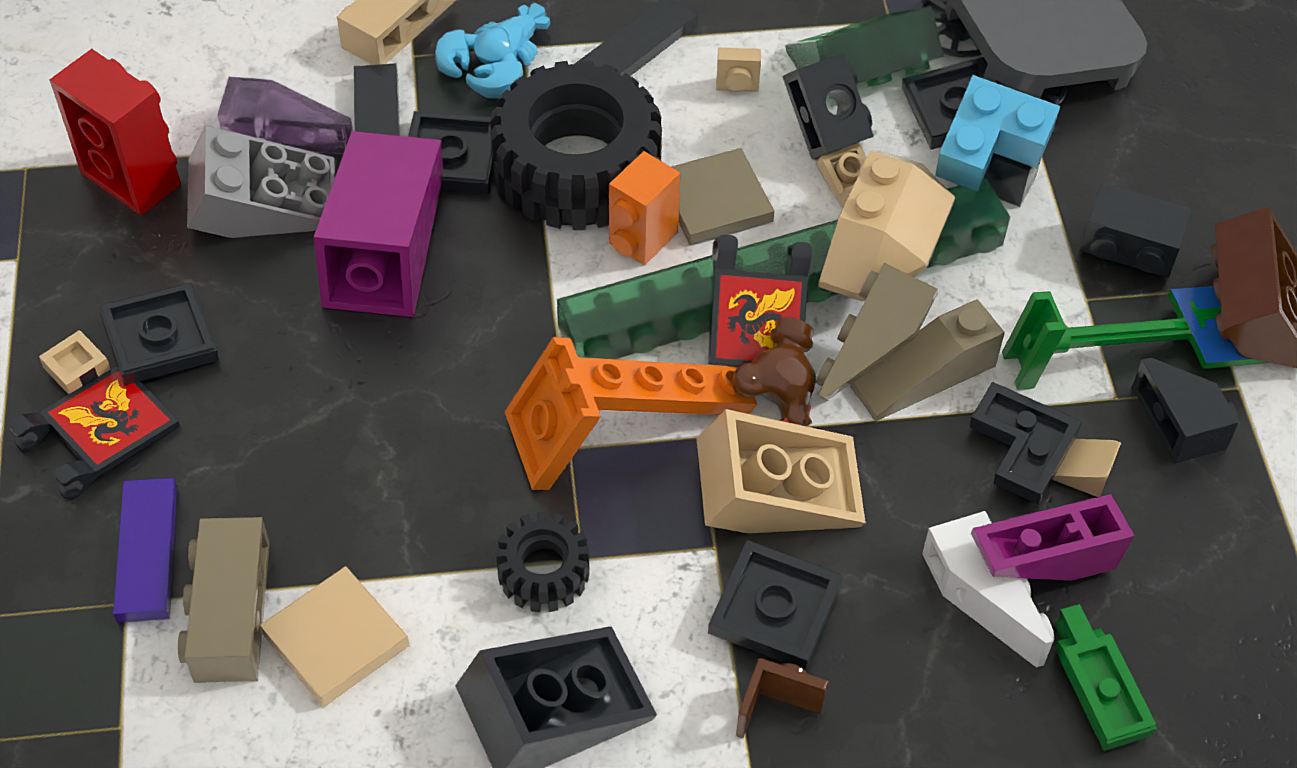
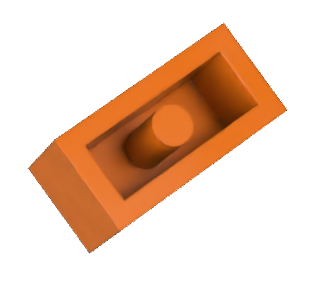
[609,151,681,265]

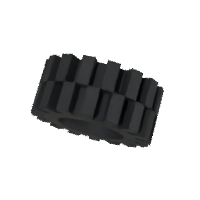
[496,512,590,612]

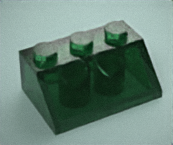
[785,6,944,99]

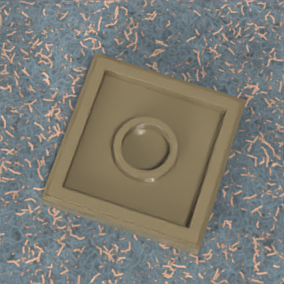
[671,148,775,245]

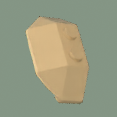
[818,150,955,302]

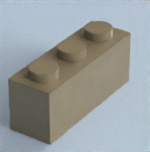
[178,517,270,683]

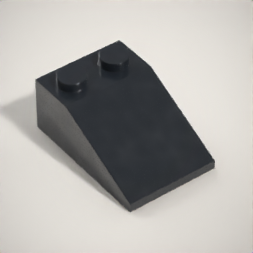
[455,626,657,768]

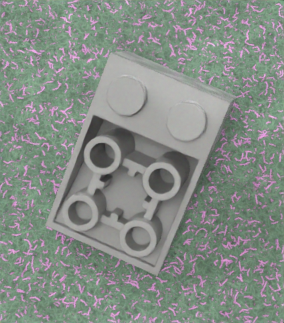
[187,125,335,238]

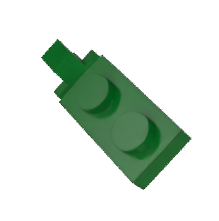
[1054,604,1157,751]

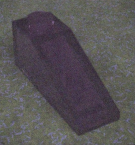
[217,77,353,154]

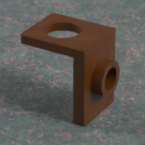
[736,658,828,738]

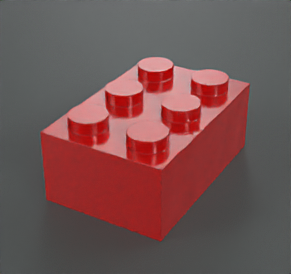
[49,48,181,216]

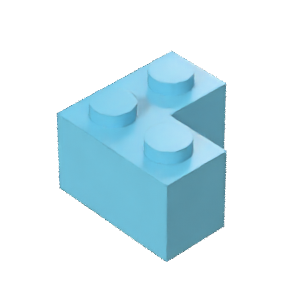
[935,75,1060,192]

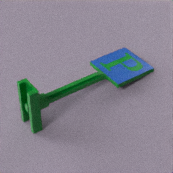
[1002,286,1269,390]

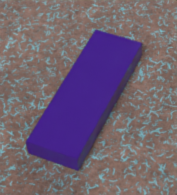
[113,478,177,623]

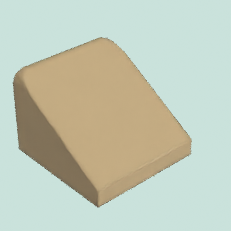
[1053,439,1121,497]

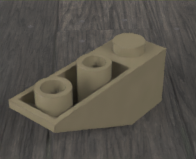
[815,263,938,400]

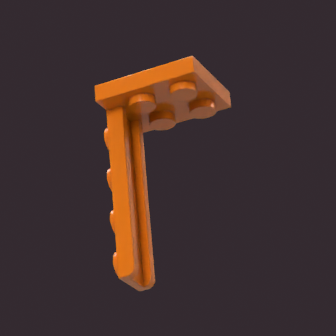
[505,337,757,490]

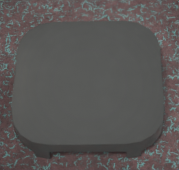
[945,0,1147,99]

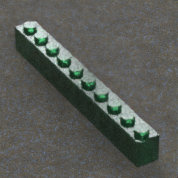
[557,178,1010,359]

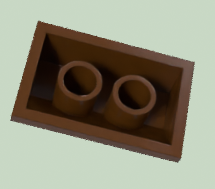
[1211,206,1297,368]

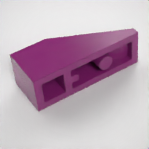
[971,494,1135,581]

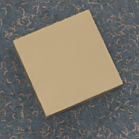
[260,566,409,708]

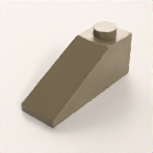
[850,299,1005,421]

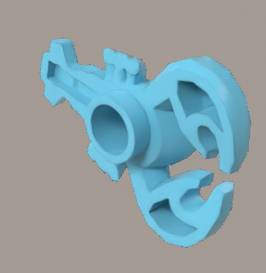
[435,3,550,99]

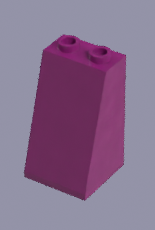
[314,131,443,317]

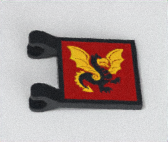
[708,235,812,367]
[10,366,180,500]

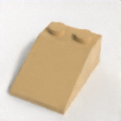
[697,409,866,534]

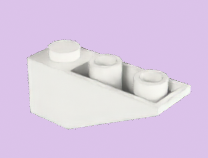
[922,511,1054,668]

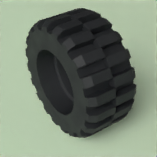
[490,60,662,230]

